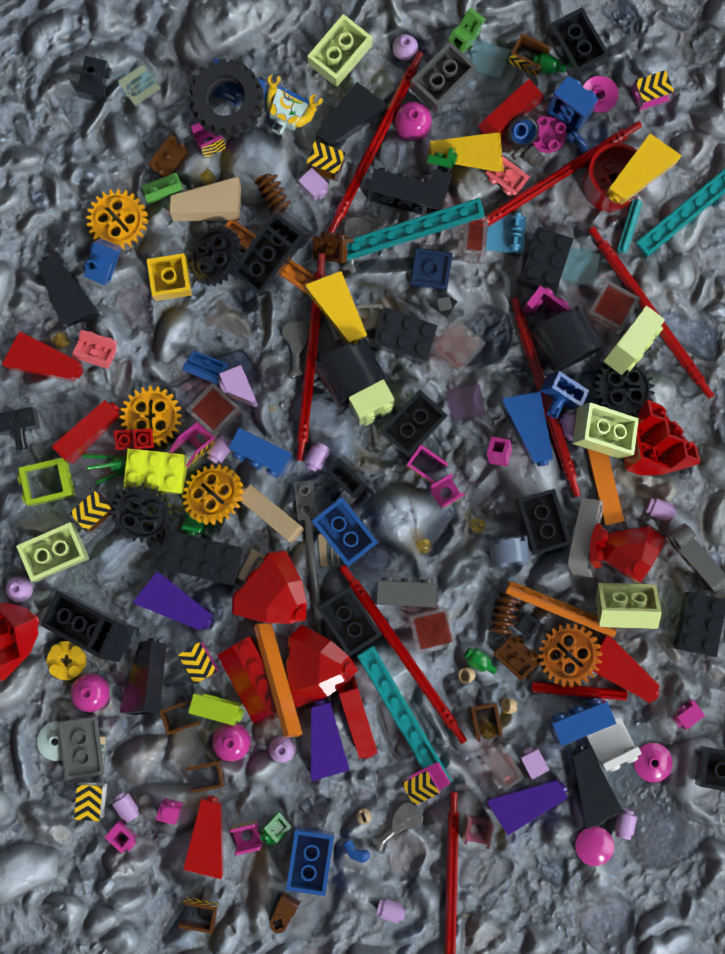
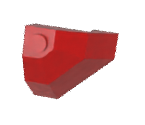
[624,400,701,475]
[601,526,665,584]
[231,550,307,624]
[0,603,40,681]
[286,625,358,708]

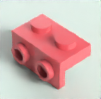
[485,155,531,196]
[72,330,117,369]

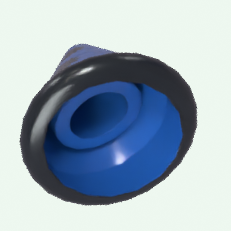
[507,115,539,147]

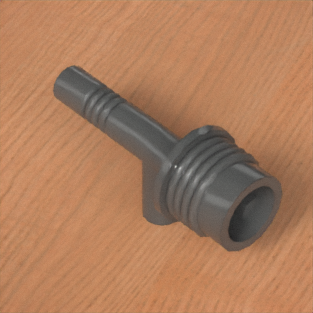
[503,129,545,169]

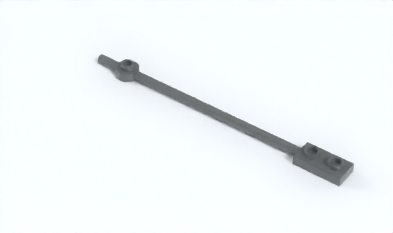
[294,480,331,701]

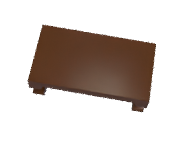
[148,134,188,178]

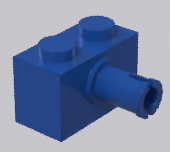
[83,239,122,285]
[540,371,589,419]

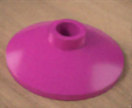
[583,76,619,113]
[633,743,673,782]

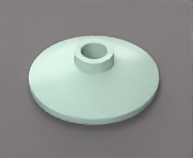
[37,721,62,761]

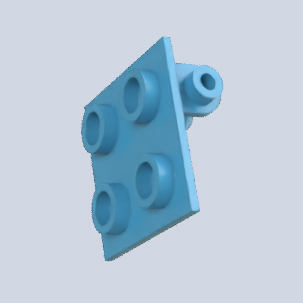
[486,213,526,254]

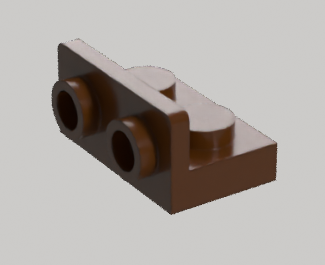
[313,232,354,263]
[493,633,540,681]

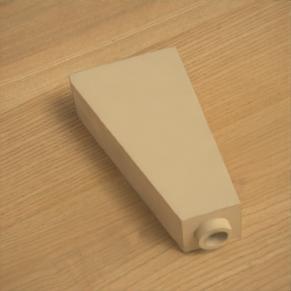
[167,177,241,221]
[240,484,304,544]

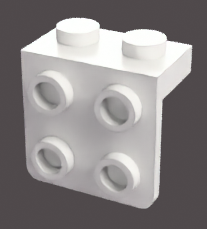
[587,718,642,772]

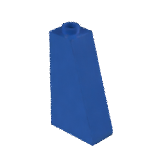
[501,392,553,467]

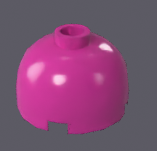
[395,102,432,141]
[70,673,110,712]
[212,723,251,762]

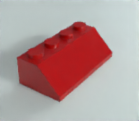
[217,636,277,723]

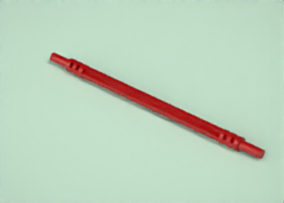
[327,51,424,235]
[468,121,642,235]
[588,226,715,400]
[296,253,326,461]
[510,298,581,498]
[339,564,467,744]
[444,792,459,954]

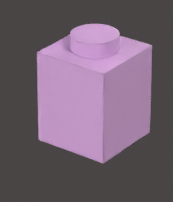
[298,168,328,201]
[519,746,549,779]

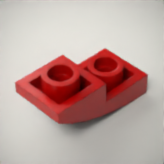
[114,428,154,450]
[590,523,609,569]

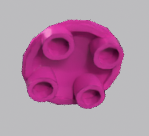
[532,116,567,153]
[576,827,614,866]

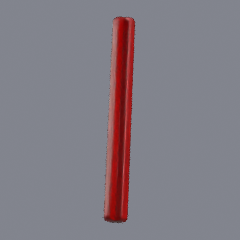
[531,682,628,701]

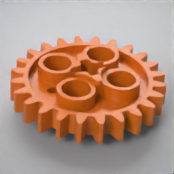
[538,623,602,687]

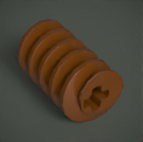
[255,173,291,214]
[487,593,521,635]

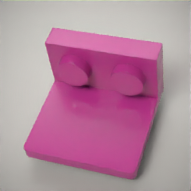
[522,286,571,316]

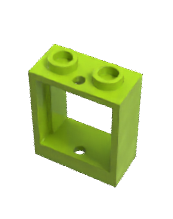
[17,458,75,507]
[188,692,245,726]

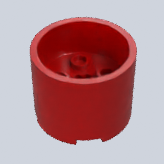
[582,143,638,212]

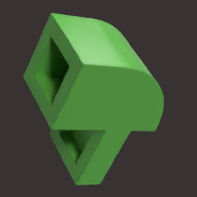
[446,8,486,53]

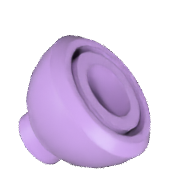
[392,34,418,61]
[5,576,33,603]
[269,735,296,763]

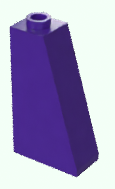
[133,571,213,630]
[311,698,350,781]
[485,779,568,836]

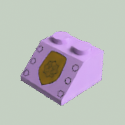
[218,365,258,407]

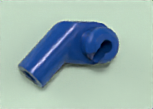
[565,130,590,154]
[343,839,370,863]

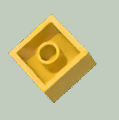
[147,253,193,301]

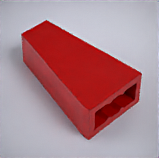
[478,79,545,136]
[1,331,84,382]
[51,400,121,464]
[592,634,660,703]
[338,676,378,759]
[183,795,224,879]

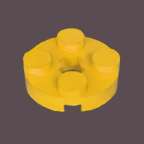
[47,641,87,680]

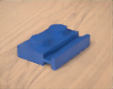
[182,350,228,385]

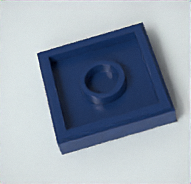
[410,248,453,291]

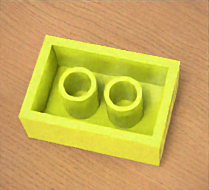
[123,449,188,495]

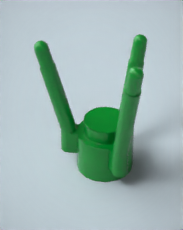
[82,454,126,484]

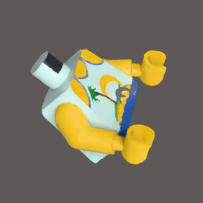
[266,74,323,135]

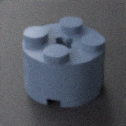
[489,535,530,568]

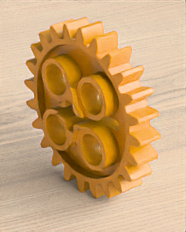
[86,189,148,250]
[120,386,183,447]
[182,464,244,525]

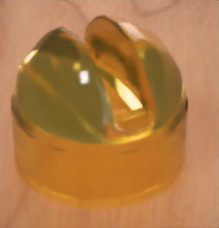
[199,169,216,186]
[53,331,70,348]
[470,518,486,534]
[416,538,432,555]
[480,722,497,740]

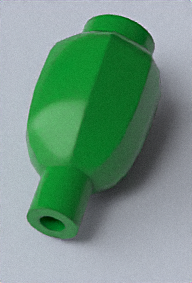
[533,53,566,75]
[464,647,498,675]

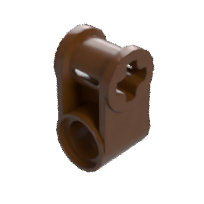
[269,892,301,934]

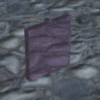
[447,384,486,421]

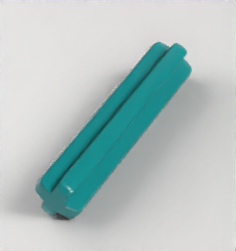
[617,199,643,254]

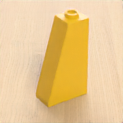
[428,133,504,172]
[606,133,682,205]
[305,271,367,345]

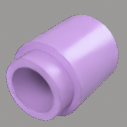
[560,411,577,441]
[206,435,232,464]
[304,442,330,472]
[645,498,676,522]
[112,792,140,823]
[614,809,637,840]
[376,899,406,924]

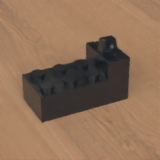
[368,165,452,216]
[232,210,313,296]
[40,590,136,662]

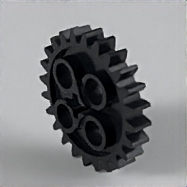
[187,225,243,287]
[593,364,655,417]
[110,482,174,543]

